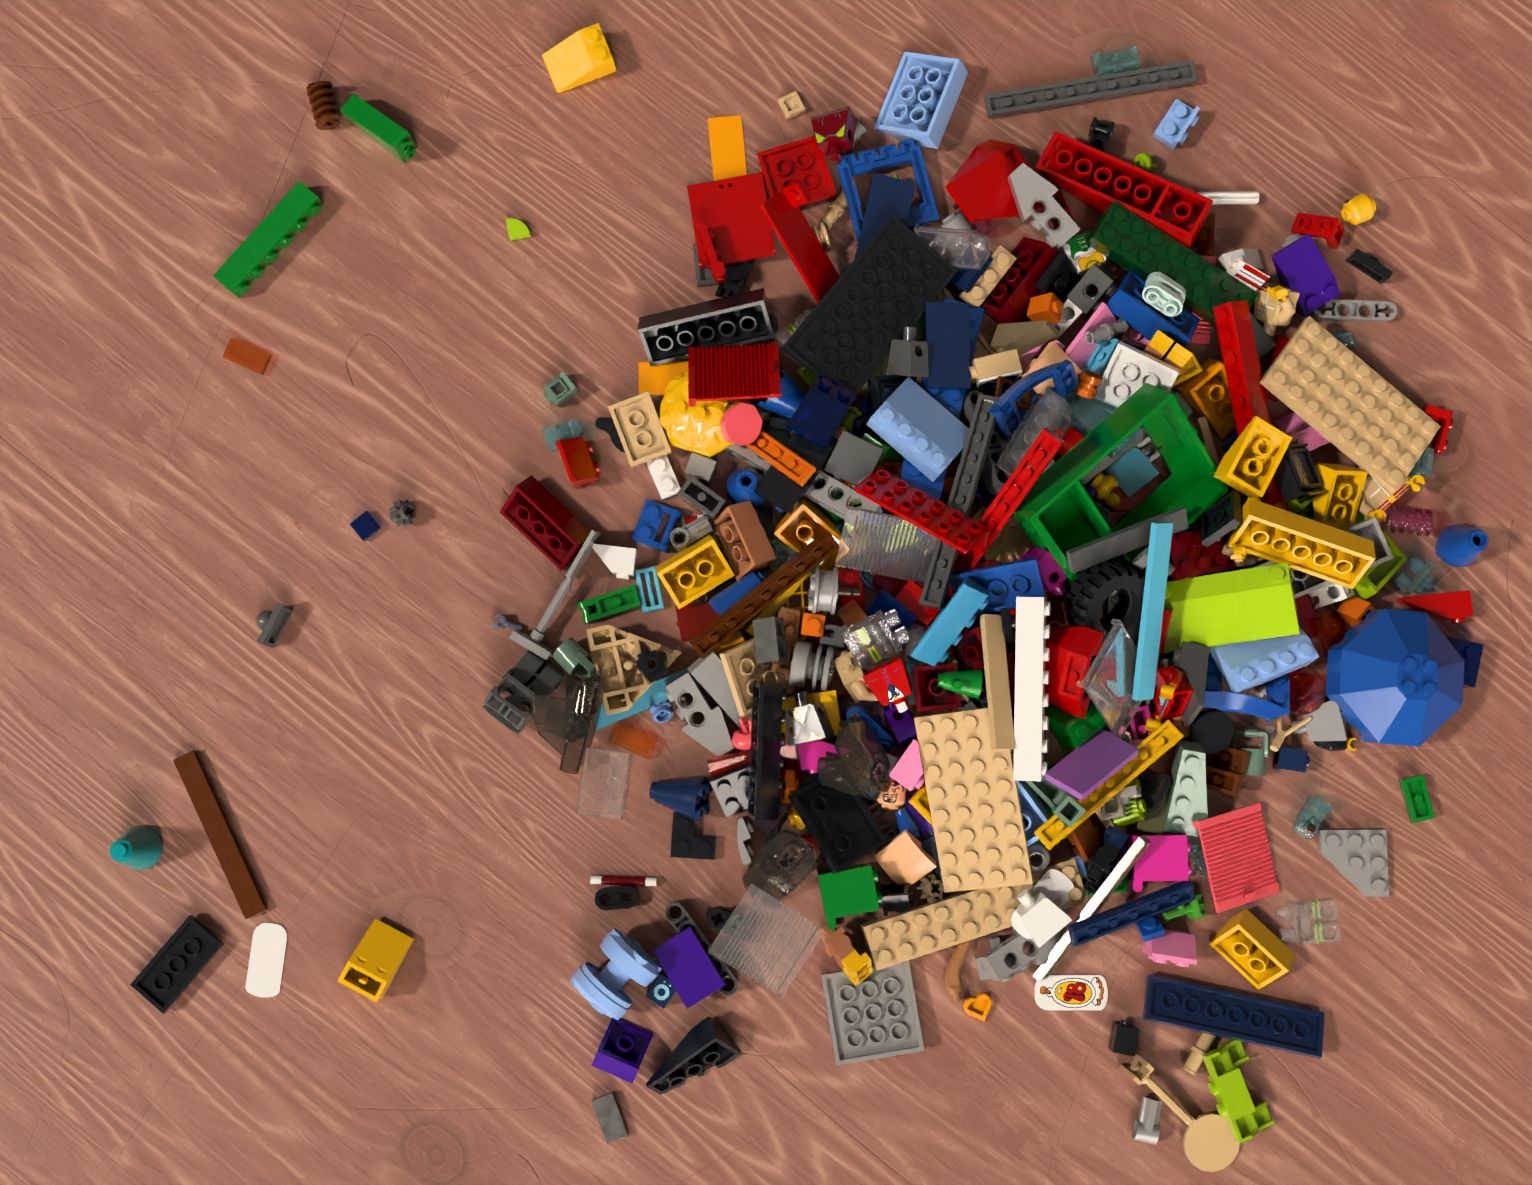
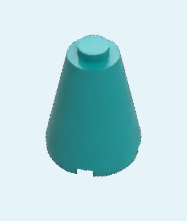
[110,826,163,870]

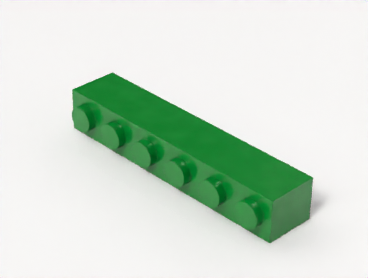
[213,181,324,298]

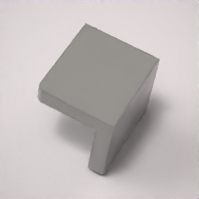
[685,452,717,485]

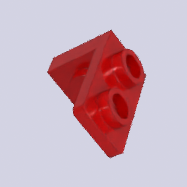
[1291,213,1345,249]
[1420,405,1453,456]

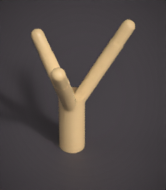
[1270,716,1312,752]

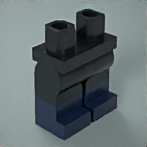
[1084,825,1129,894]

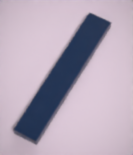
[1068,878,1195,947]

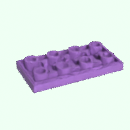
[1045,729,1139,801]

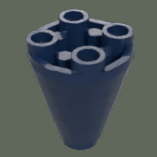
[649,777,713,821]

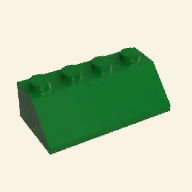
[1045,667,1136,750]

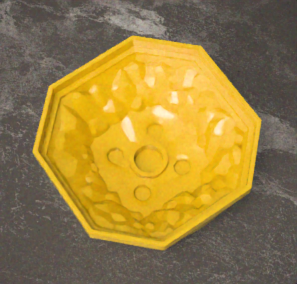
[658,370,751,457]

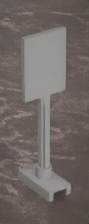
[509,530,602,660]

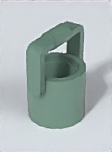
[552,638,596,685]
[1233,729,1271,776]

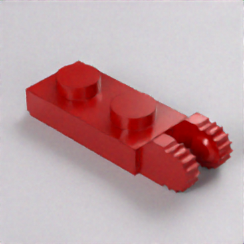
[697,221,726,284]

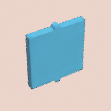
[1106,446,1159,497]

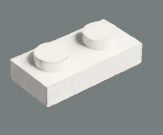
[646,455,681,500]

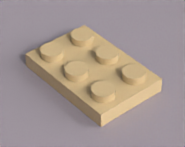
[608,391,672,468]

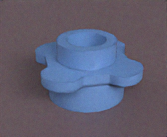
[650,701,674,723]

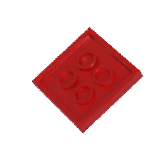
[757,135,837,208]

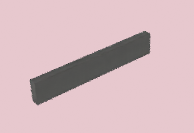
[1066,506,1188,574]

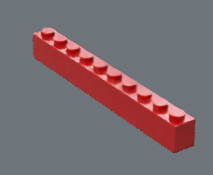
[1213,300,1288,511]

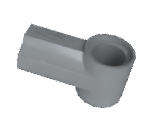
[670,515,713,551]
[1132,1096,1163,1145]

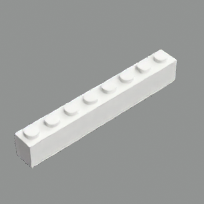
[1013,596,1051,782]

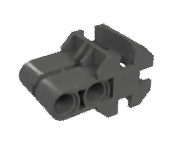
[483,650,565,735]

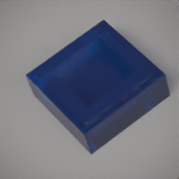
[350,511,381,542]

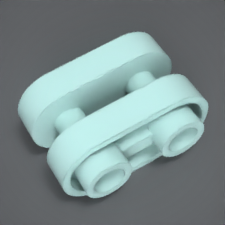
[1142,272,1186,317]

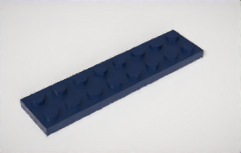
[1143,974,1325,1059]

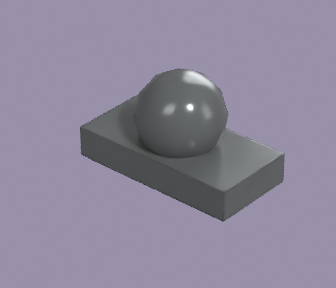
[256,602,294,648]

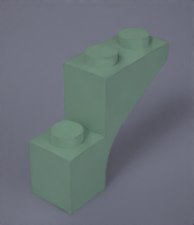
[1025,776,1086,827]

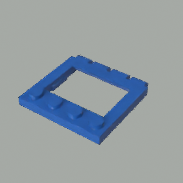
[837,139,940,241]

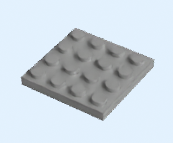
[821,960,924,1065]

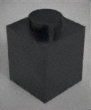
[1108,1019,1139,1056]

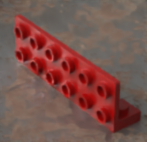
[761,179,840,303]
[855,468,991,554]

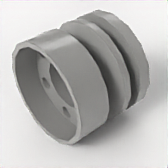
[789,640,835,692]

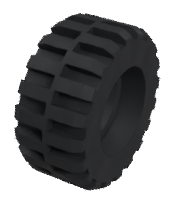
[1065,559,1145,649]

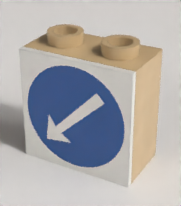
[969,349,1023,391]

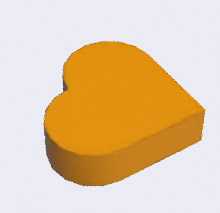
[963,992,992,1022]

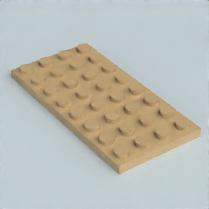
[1259,316,1441,493]
[914,707,1034,893]

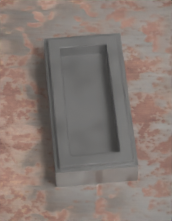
[592,1092,628,1144]

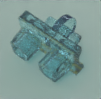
[1393,556,1436,596]

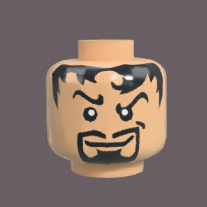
[877,776,906,810]

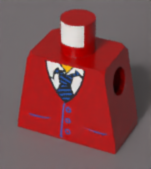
[863,655,913,713]

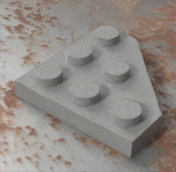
[1317,829,1389,897]

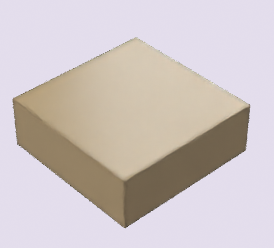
[777,90,806,120]

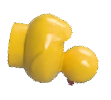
[1091,473,1120,508]

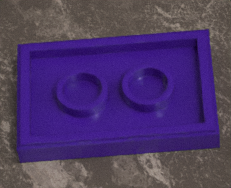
[652,926,726,1009]

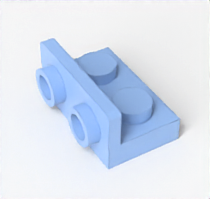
[1152,99,1201,149]

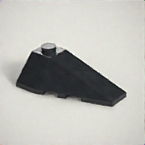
[646,1016,741,1095]

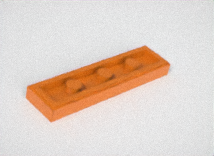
[744,430,816,486]

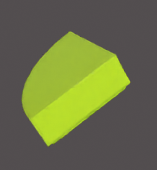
[506,218,531,241]

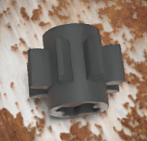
[389,500,417,527]

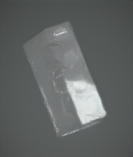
[996,387,1075,475]

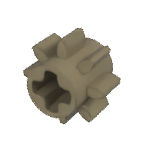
[917,874,944,903]

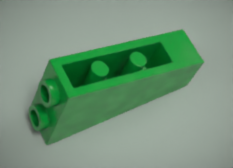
[340,94,417,163]

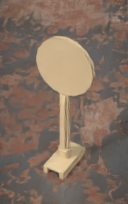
[1118,1053,1240,1172]

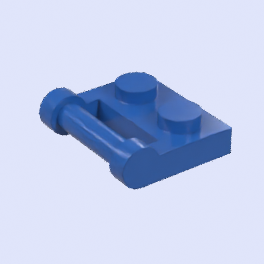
[631,499,683,553]

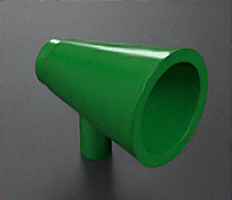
[937,669,982,699]

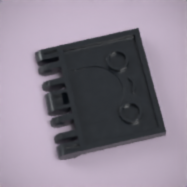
[788,762,899,874]

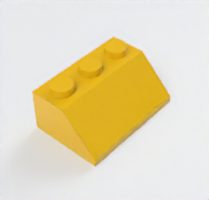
[654,534,735,609]
[1209,909,1296,990]

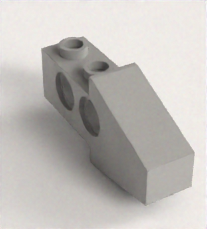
[1007,163,1080,249]
[664,671,734,757]
[979,925,1067,982]

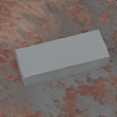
[687,651,752,728]

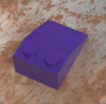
[1271,233,1340,316]

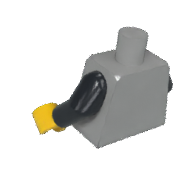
[1292,690,1357,751]

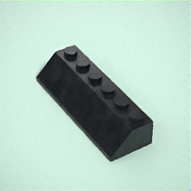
[638,288,775,367]
[748,682,786,821]

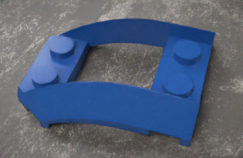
[988,359,1079,445]
[1201,653,1290,722]

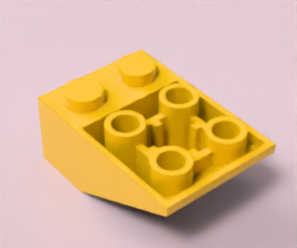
[338,918,414,1002]

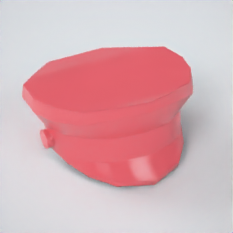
[720,402,762,446]

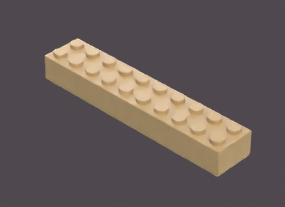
[861,857,1088,971]

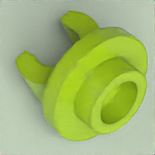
[1134,153,1158,172]

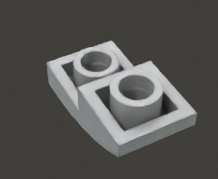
[737,817,754,865]

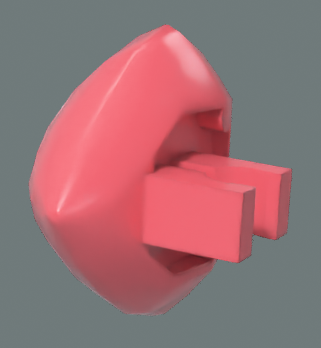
[732,716,752,751]

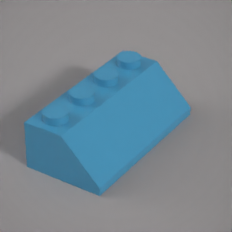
[910,576,990,667]

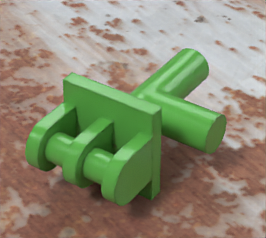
[1162,892,1209,921]

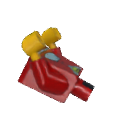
[1145,662,1193,732]

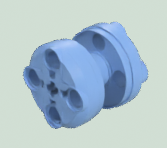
[569,928,662,1020]

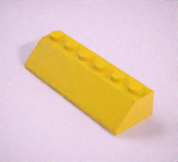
[1228,498,1376,589]

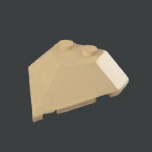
[586,625,682,716]

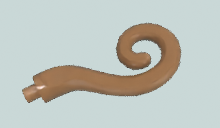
[944,940,971,1002]

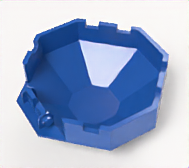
[1326,609,1464,746]

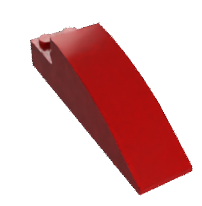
[1035,131,1213,248]

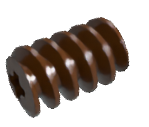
[307,81,341,130]

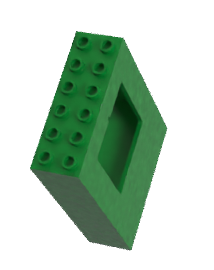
[1013,382,1229,599]

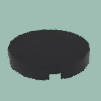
[1189,709,1234,753]

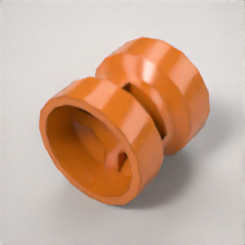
[1074,370,1103,399]

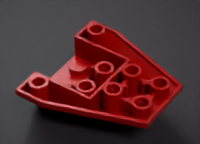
[945,139,1040,222]
[1012,626,1105,719]

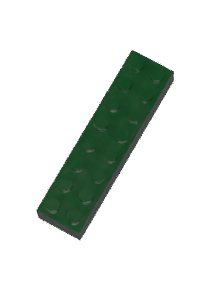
[1085,201,1259,327]

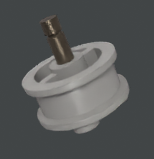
[808,565,860,615]

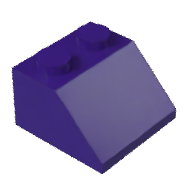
[591,1018,653,1083]

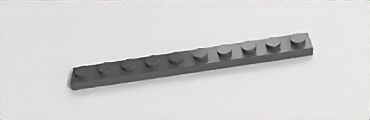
[984,60,1197,118]
[919,394,1000,610]

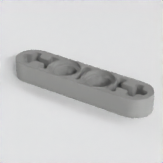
[1311,299,1397,323]

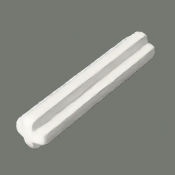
[1197,191,1259,205]

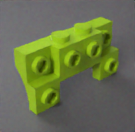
[1202,1039,1275,1143]

